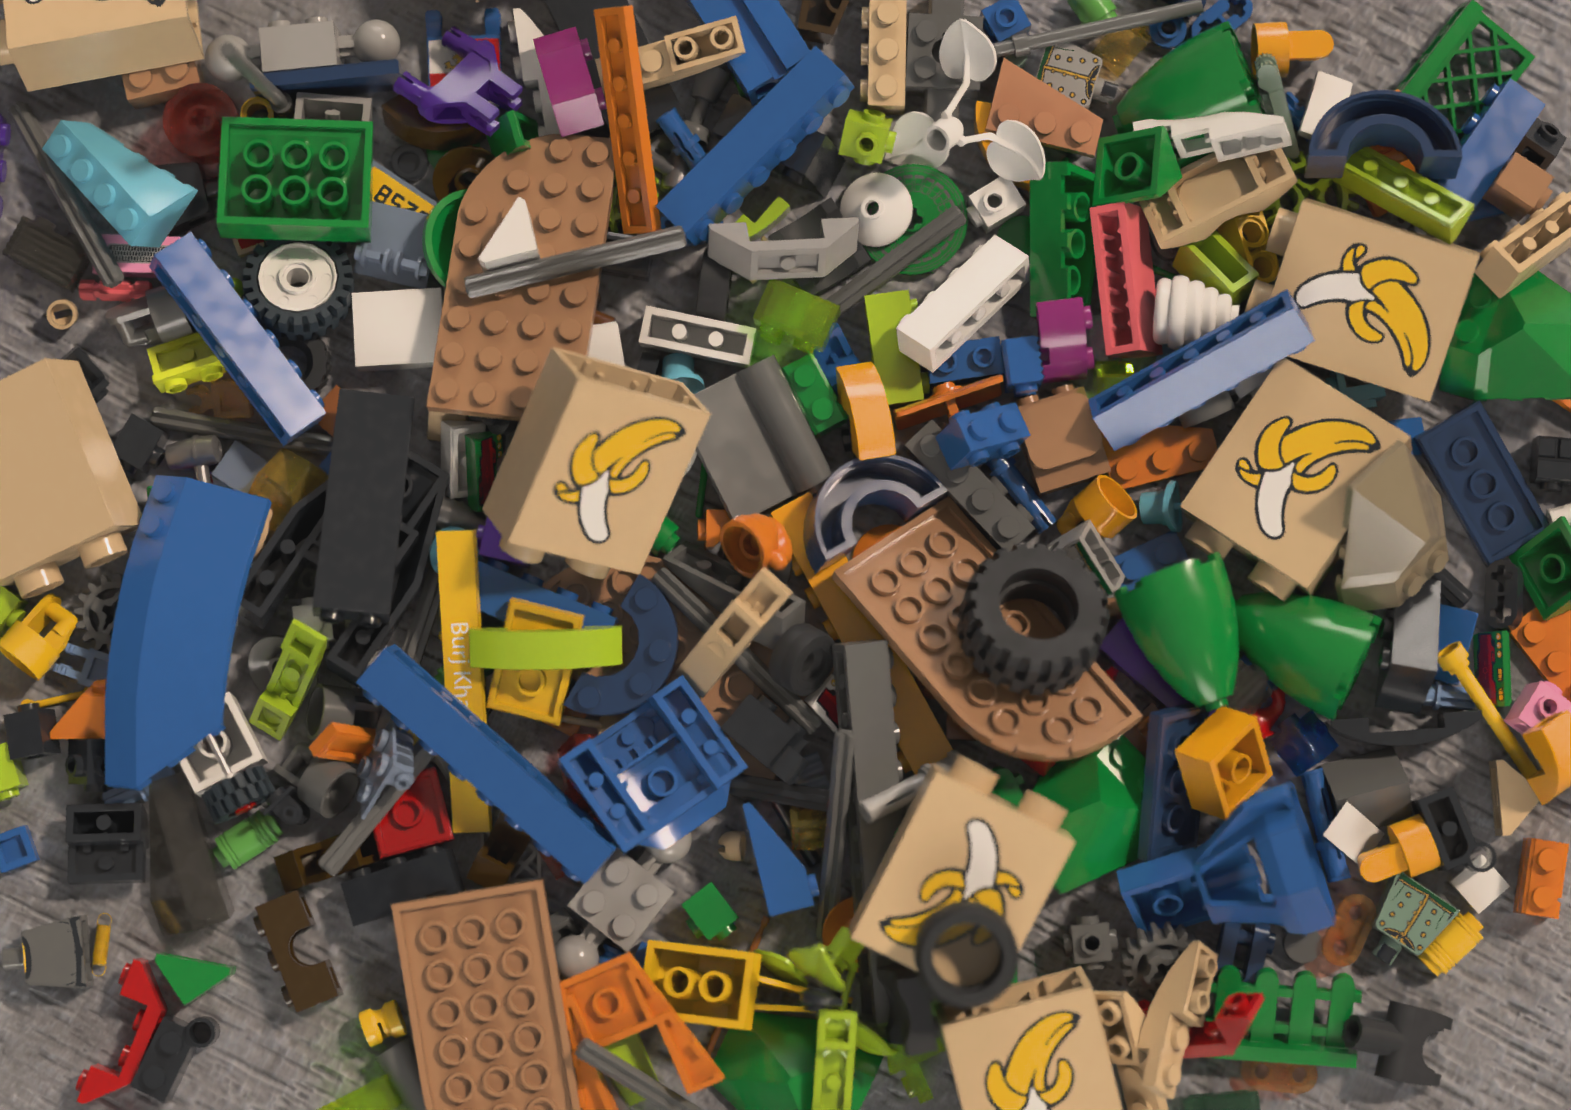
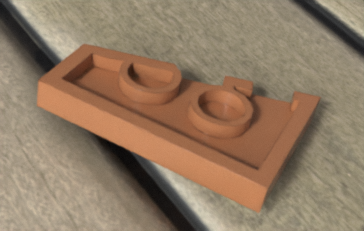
[985,57,1103,158]

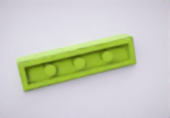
[1331,147,1474,245]

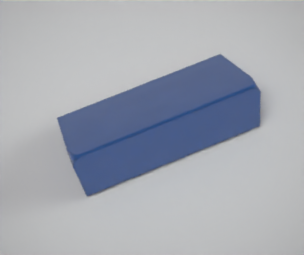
[1434,604,1478,686]

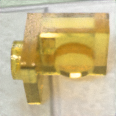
[1091,26,1152,77]
[789,806,827,850]

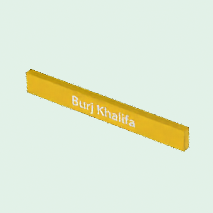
[436,530,493,833]

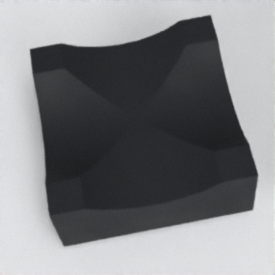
[768,197,871,303]
[876,963,940,1057]

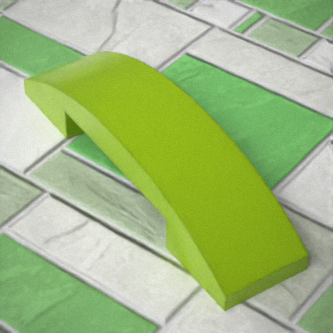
[249,619,328,741]
[469,625,622,670]
[812,1009,858,1110]

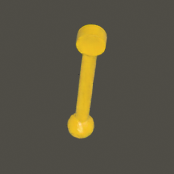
[20,686,89,708]

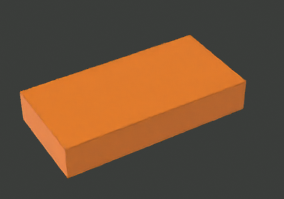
[309,722,376,764]

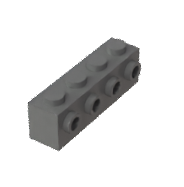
[903,420,1035,552]

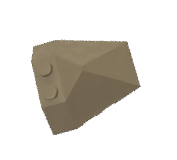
[1335,439,1449,611]

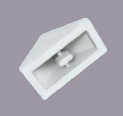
[478,197,540,272]

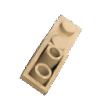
[595,16,746,96]
[675,567,793,698]
[1137,941,1218,1099]
[1093,991,1168,1110]

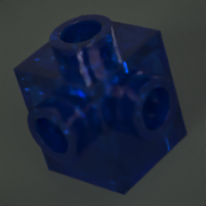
[1270,710,1339,777]

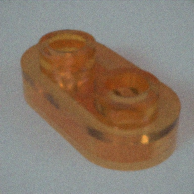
[1321,894,1376,966]
[1240,1060,1318,1094]

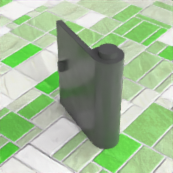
[693,355,833,520]

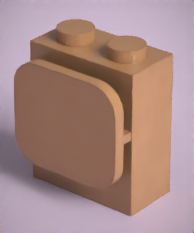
[1016,383,1111,497]

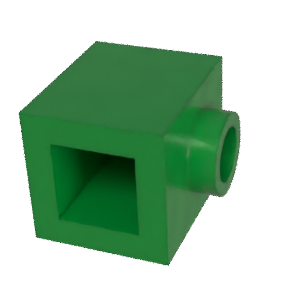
[681,882,739,942]

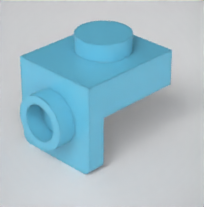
[1325,370,1386,409]

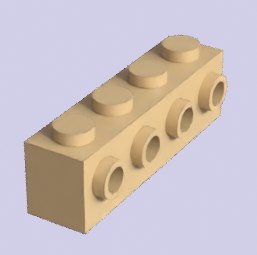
[860,0,907,115]
[1474,191,1571,298]

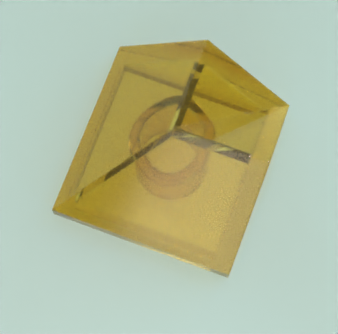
[248,448,329,532]

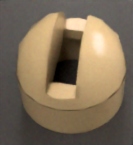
[46,299,78,330]
[718,831,746,861]

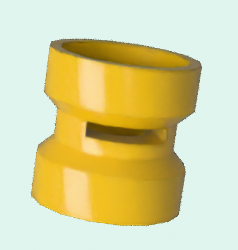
[359,1000,407,1047]

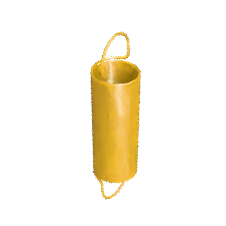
[91,913,112,976]

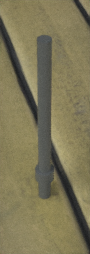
[992,0,1204,58]
[220,42,296,119]

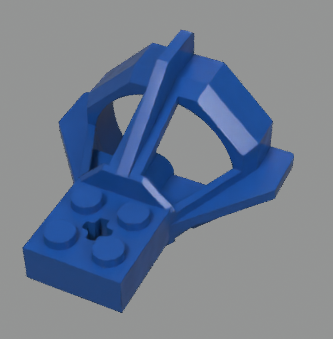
[1116,781,1337,935]

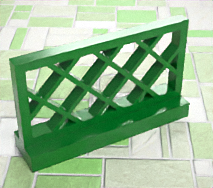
[1395,0,1535,142]

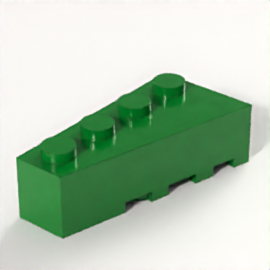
[1030,161,1096,319]

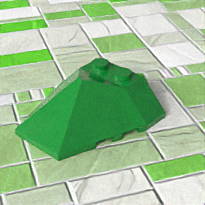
[1439,271,1571,402]
[1032,734,1146,895]
[713,1011,889,1110]

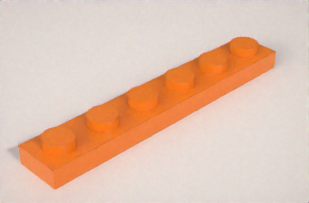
[594,5,662,234]

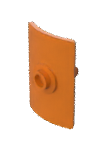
[893,374,1004,430]

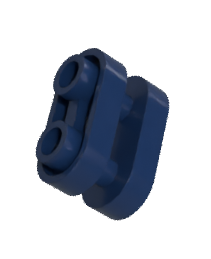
[1213,922,1276,983]

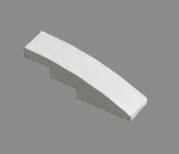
[1133,112,1292,162]

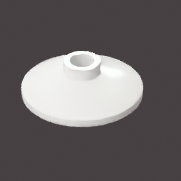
[840,173,913,247]

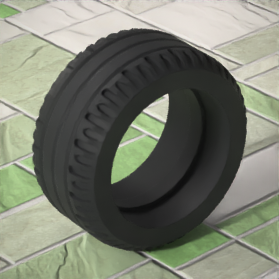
[914,901,1019,1008]

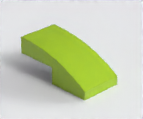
[735,196,790,241]

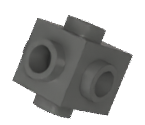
[1062,915,1118,970]

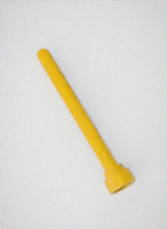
[1438,641,1538,779]

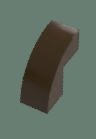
[381,94,487,151]
[466,811,532,888]
[273,831,384,893]

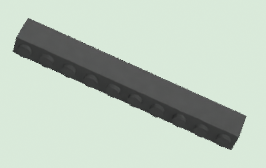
[832,639,906,1024]

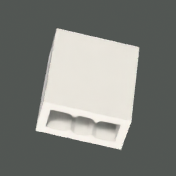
[352,287,445,372]

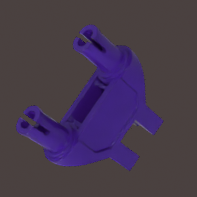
[393,26,522,137]

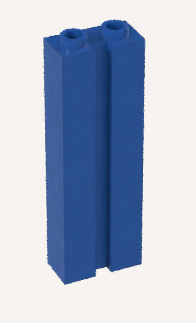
[686,0,810,106]

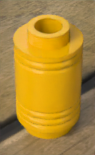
[1417,911,1484,977]

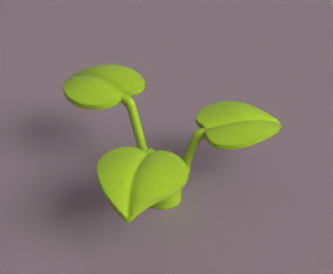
[753,927,899,1056]

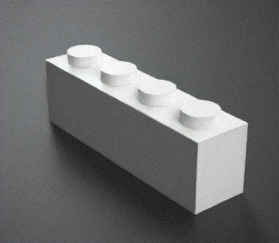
[896,235,1030,373]

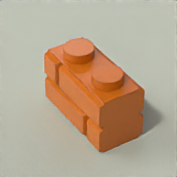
[1513,838,1569,919]

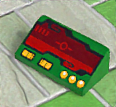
[465,431,503,512]
[1473,631,1512,708]

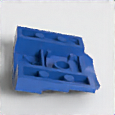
[557,675,748,854]

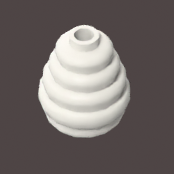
[1153,275,1240,349]

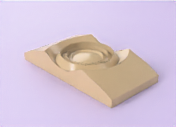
[1139,148,1298,250]

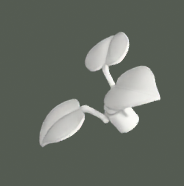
[885,19,1045,182]

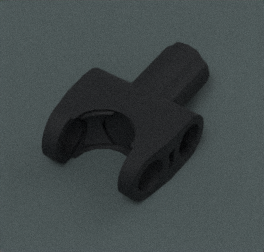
[1342,1001,1453,1086]

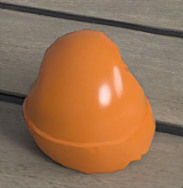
[720,513,793,578]

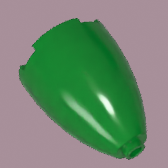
[1112,21,1266,141]
[1113,552,1239,712]
[1234,592,1383,721]

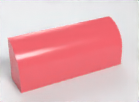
[1089,202,1163,358]

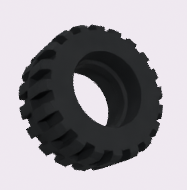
[957,543,1110,695]

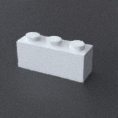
[639,305,757,368]

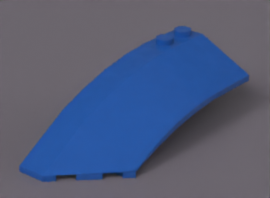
[105,475,272,791]

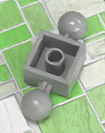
[205,16,400,82]
[555,832,692,980]

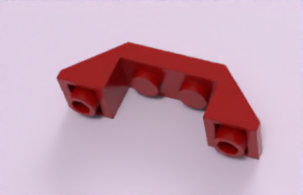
[75,958,168,1104]
[1136,993,1265,1059]

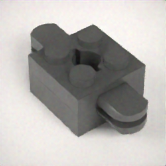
[905,0,983,122]

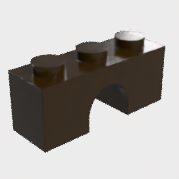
[253,889,344,1013]

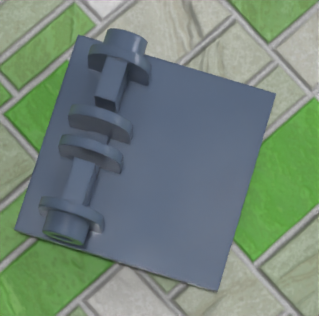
[353,201,430,289]
[357,719,414,820]

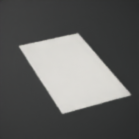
[1323,802,1385,864]

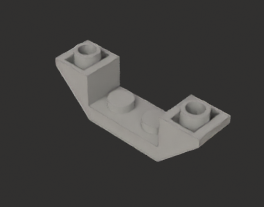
[707,217,859,280]

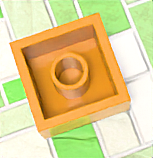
[1175,706,1273,820]

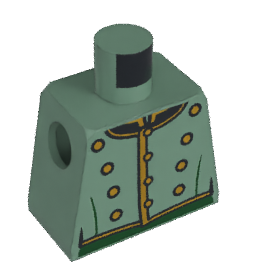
[1369,872,1460,966]

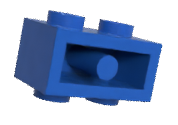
[935,402,1031,470]

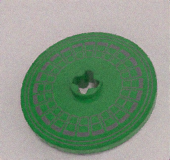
[863,164,968,275]

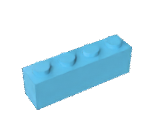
[42,120,198,247]

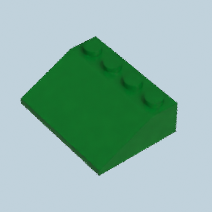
[216,117,373,243]

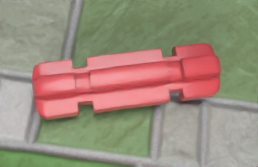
[79,279,153,301]

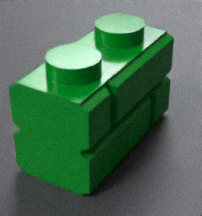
[781,352,848,439]

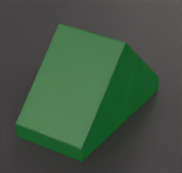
[486,110,539,157]
[155,953,237,1006]

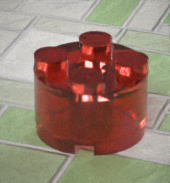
[163,83,240,165]

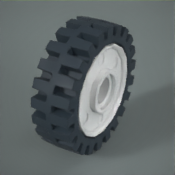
[242,240,354,341]

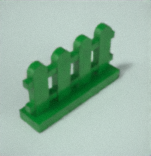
[1204,965,1362,1068]

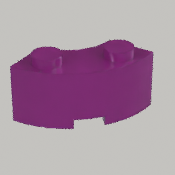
[533,27,607,137]
[1035,297,1095,384]

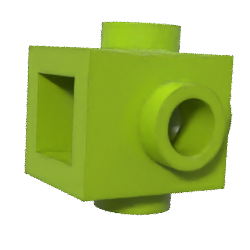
[838,109,897,166]

